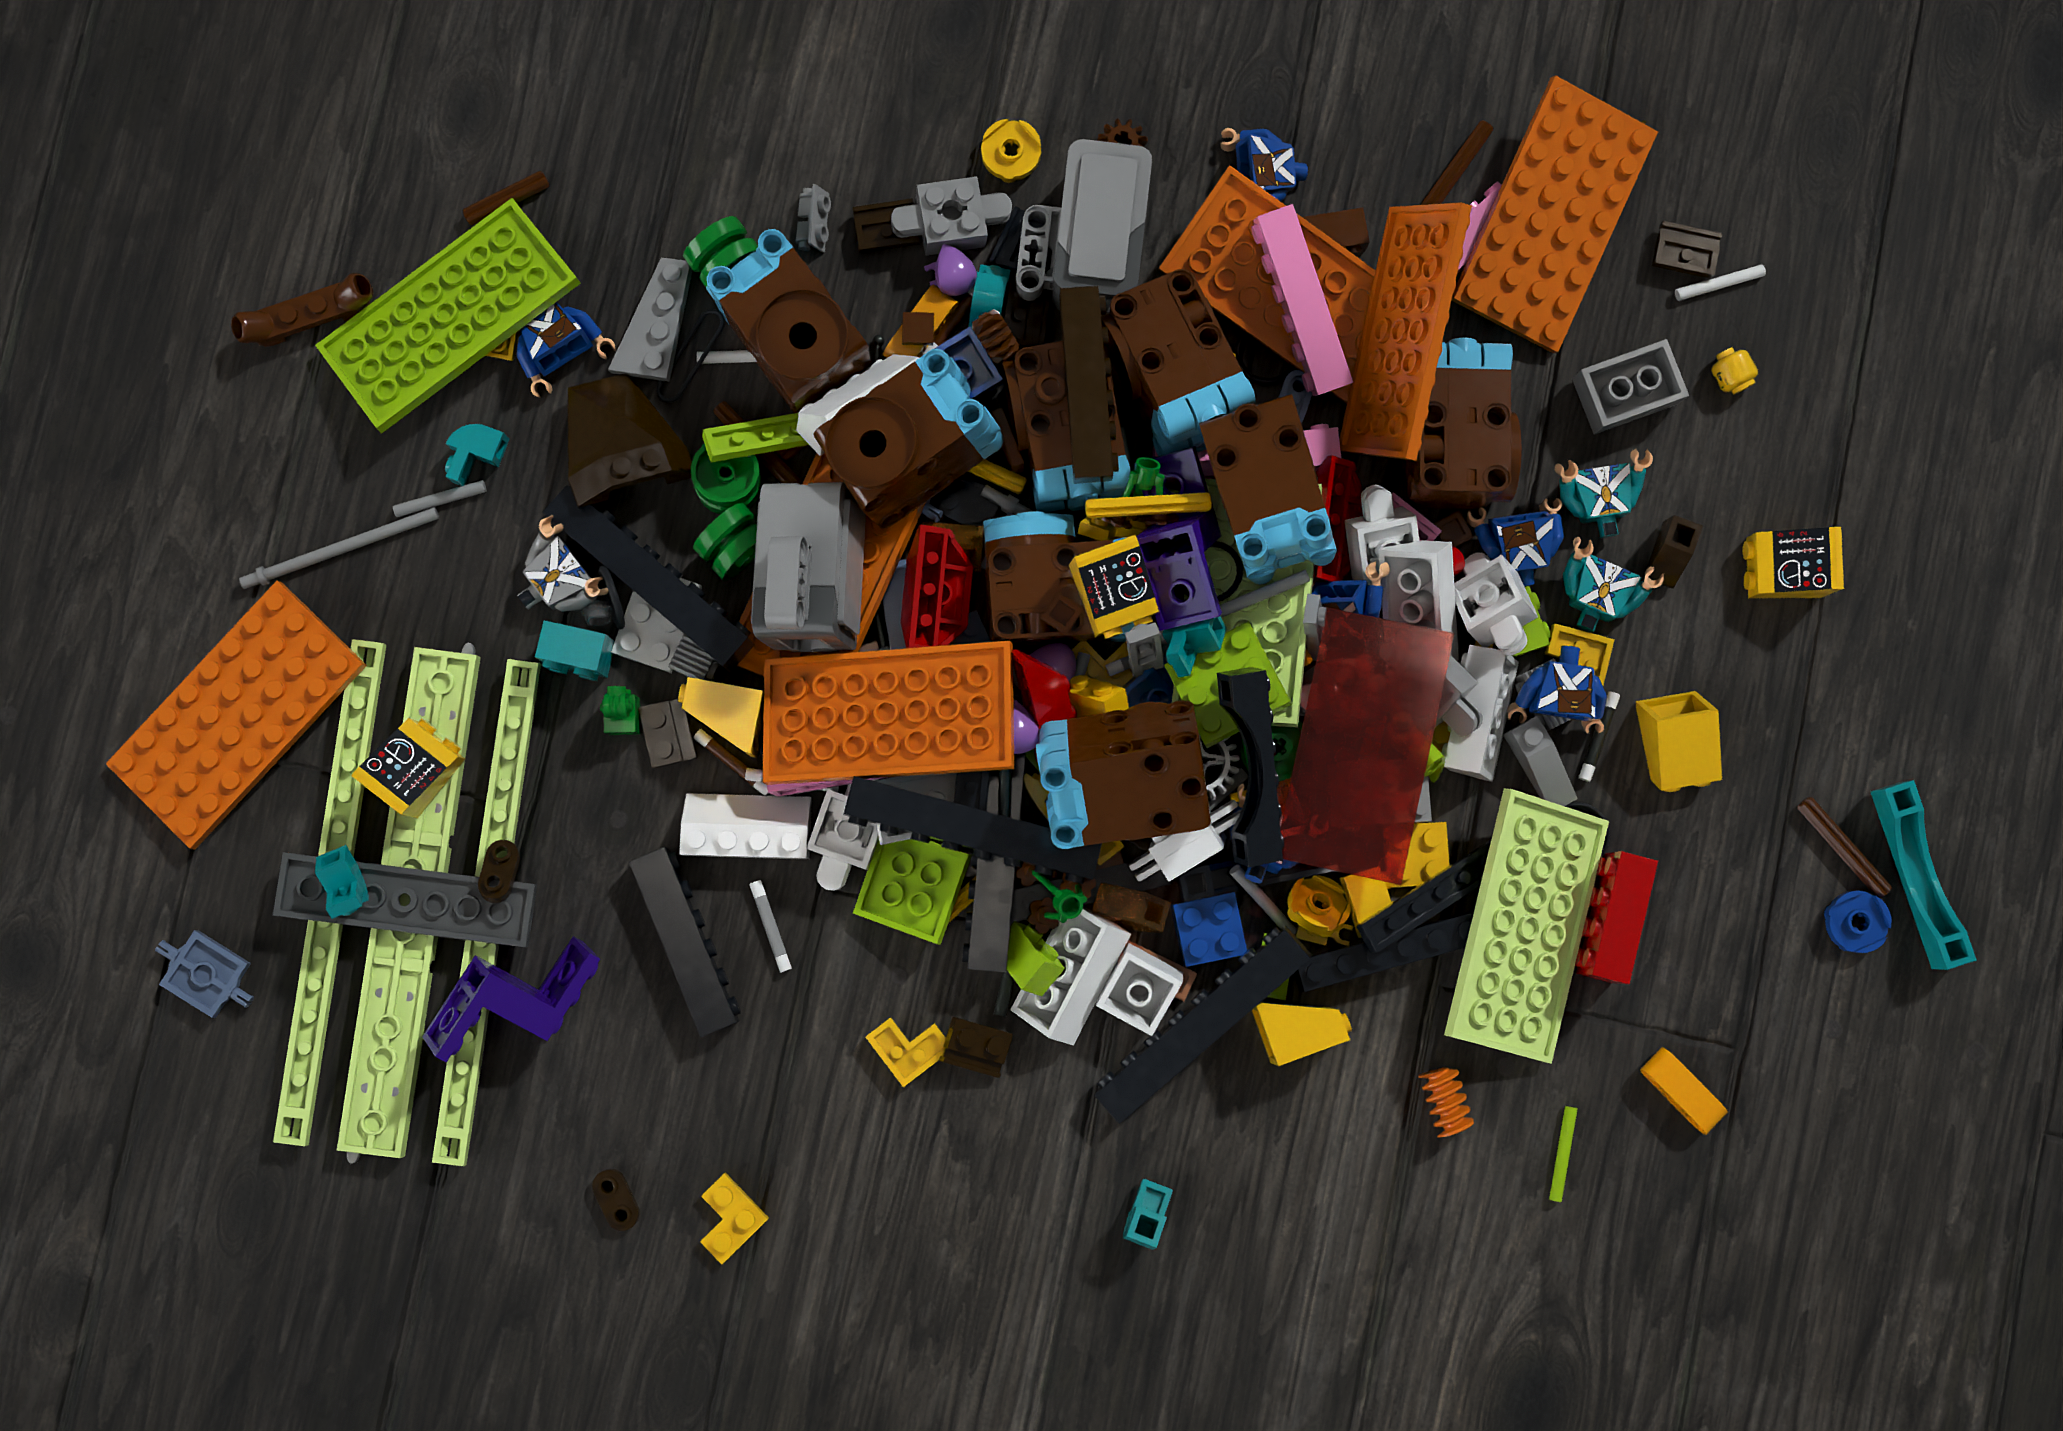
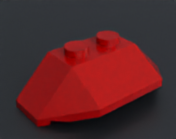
[1313,455,1363,582]
[900,524,973,648]
[1011,649,1077,763]

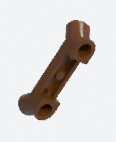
[231,273,374,347]

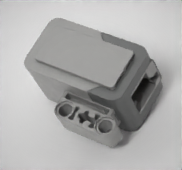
[1016,139,1152,316]
[751,482,866,652]

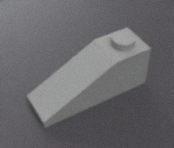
[1503,716,1578,806]

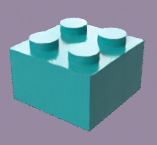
[535,620,615,681]

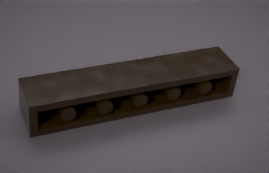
[1059,286,1119,484]

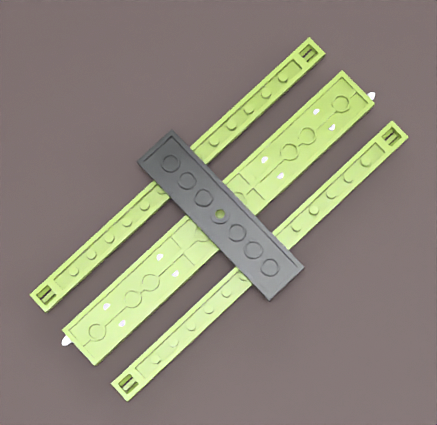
[273,639,541,1166]

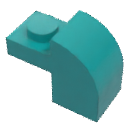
[969,264,1010,328]
[445,424,510,486]
[1162,616,1227,677]
[315,845,369,919]
[1123,1178,1173,1250]

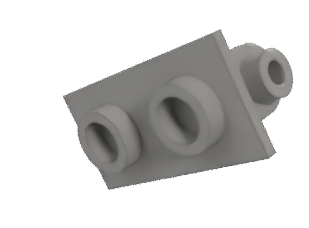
[796,184,831,253]

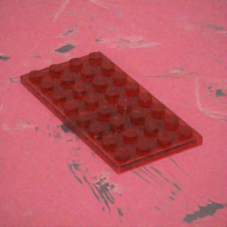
[1280,608,1455,885]

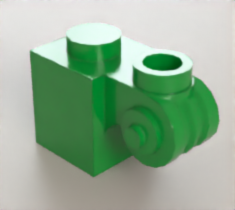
[600,686,640,735]

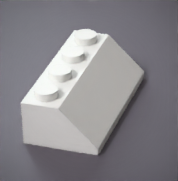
[796,354,919,456]
[1378,540,1459,668]
[1441,645,1519,782]
[680,793,812,859]
[1010,907,1131,1045]

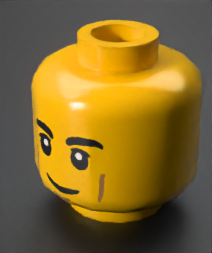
[1711,347,1758,395]

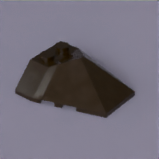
[567,374,692,508]

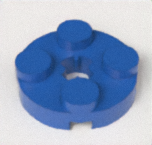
[1824,890,1892,953]

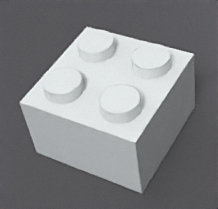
[1096,943,1183,1036]

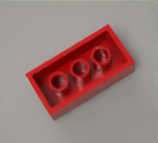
[1575,851,1658,984]

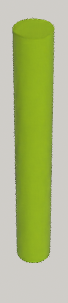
[1549,1106,1578,1202]

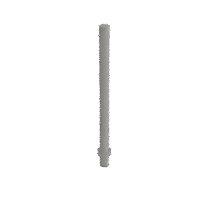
[239,507,439,589]

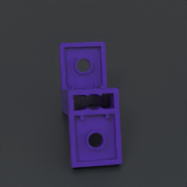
[1134,446,1222,631]
[422,936,600,1063]

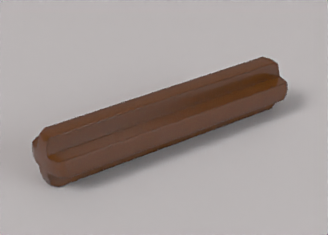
[462,171,549,225]

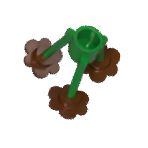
[1100,457,1179,529]
[1015,863,1096,934]

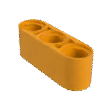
[883,284,959,358]
[1640,1047,1728,1135]

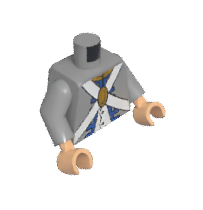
[517,515,609,612]

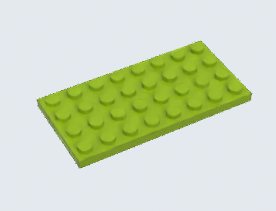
[315,198,581,434]

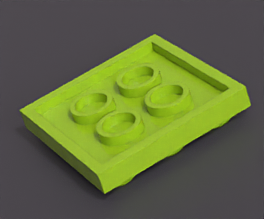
[1164,621,1292,748]
[853,839,972,945]

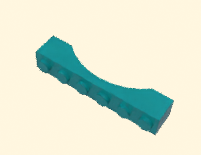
[1870,780,1977,970]

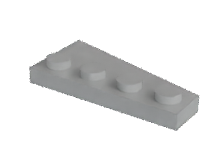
[608,257,692,382]

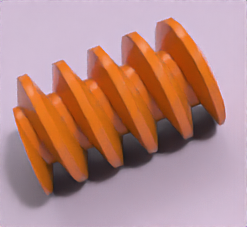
[1418,1067,1474,1137]

